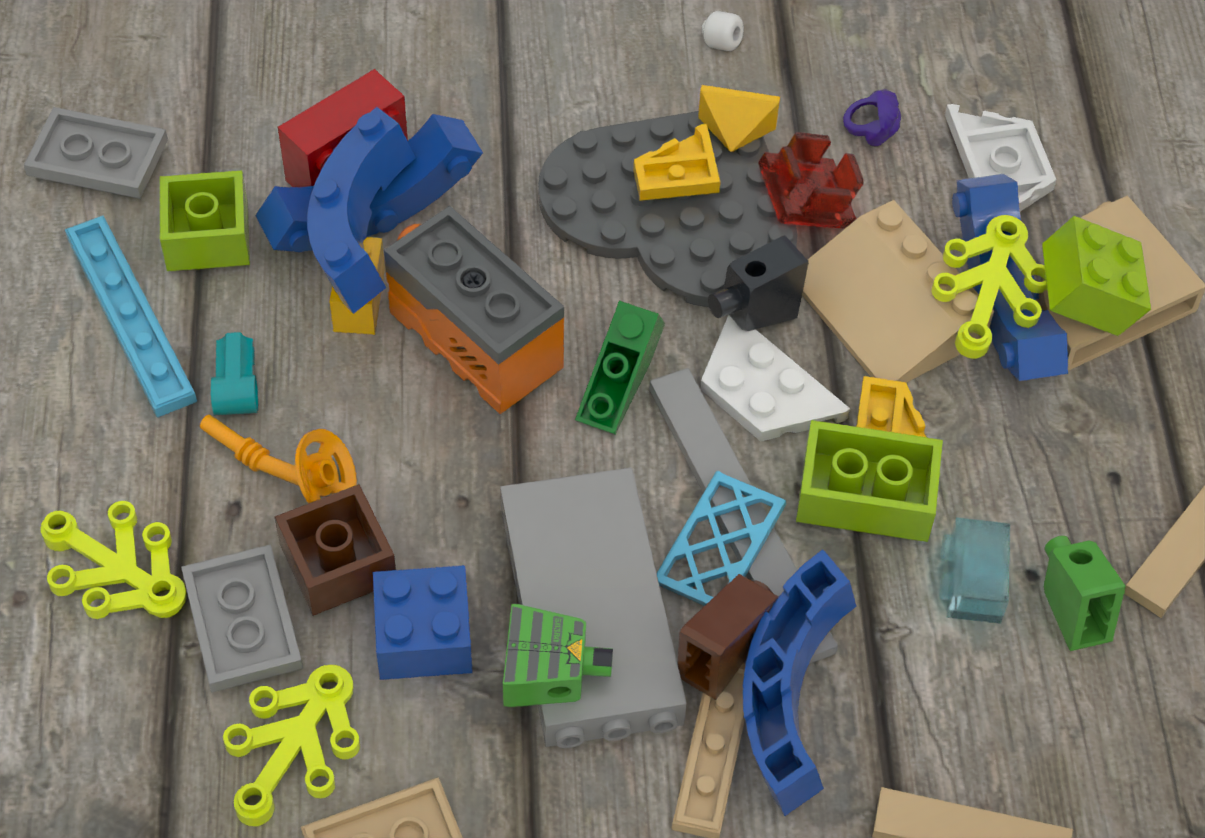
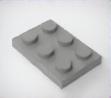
[24,107,168,199]
[181,544,303,693]

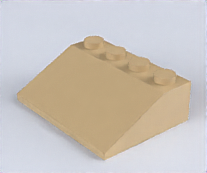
[802,200,994,383]

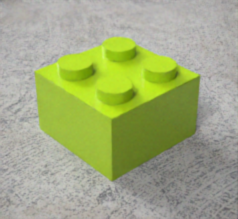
[160,170,250,271]
[1042,216,1151,336]

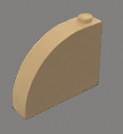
[1036,195,1205,371]

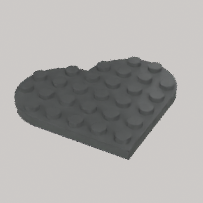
[538,111,797,307]

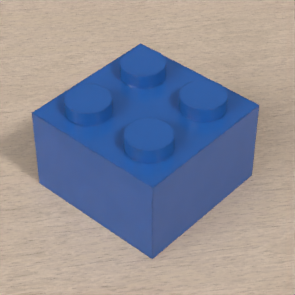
[373,565,473,680]

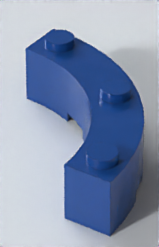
[307,107,416,314]
[255,114,483,253]
[952,174,1068,381]
[743,549,857,816]

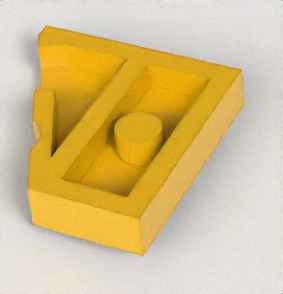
[633,124,720,201]
[856,376,926,437]

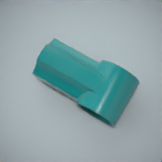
[211,332,259,416]

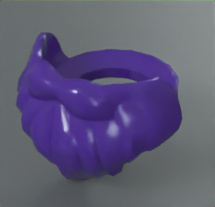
[843,89,901,147]

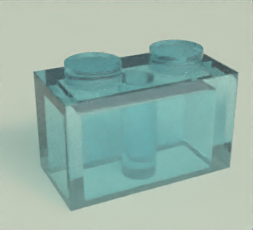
[939,517,1010,624]

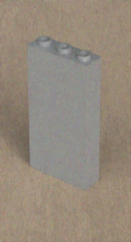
[500,467,686,748]

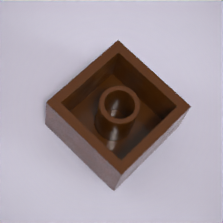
[274,484,396,616]

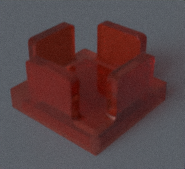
[758,132,864,229]

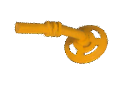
[200,414,357,503]

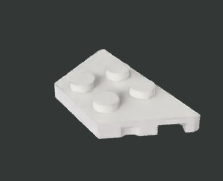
[945,104,1056,211]
[700,315,850,442]

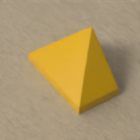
[698,85,780,152]

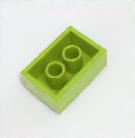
[796,420,943,542]

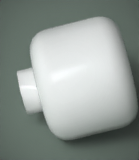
[702,11,744,51]

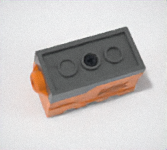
[384,205,564,414]

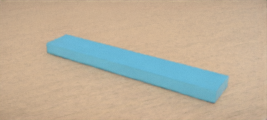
[65,216,197,418]

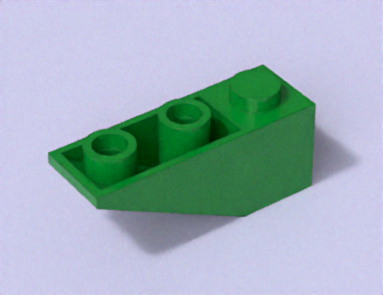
[575,300,665,435]

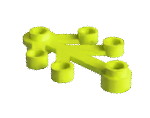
[931,215,1047,359]
[40,501,187,619]
[223,665,360,826]

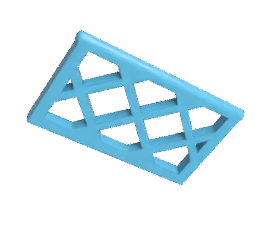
[656,471,786,606]

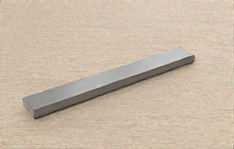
[649,368,838,664]

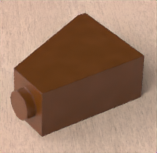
[677,574,778,700]

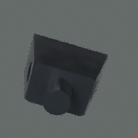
[708,235,809,331]

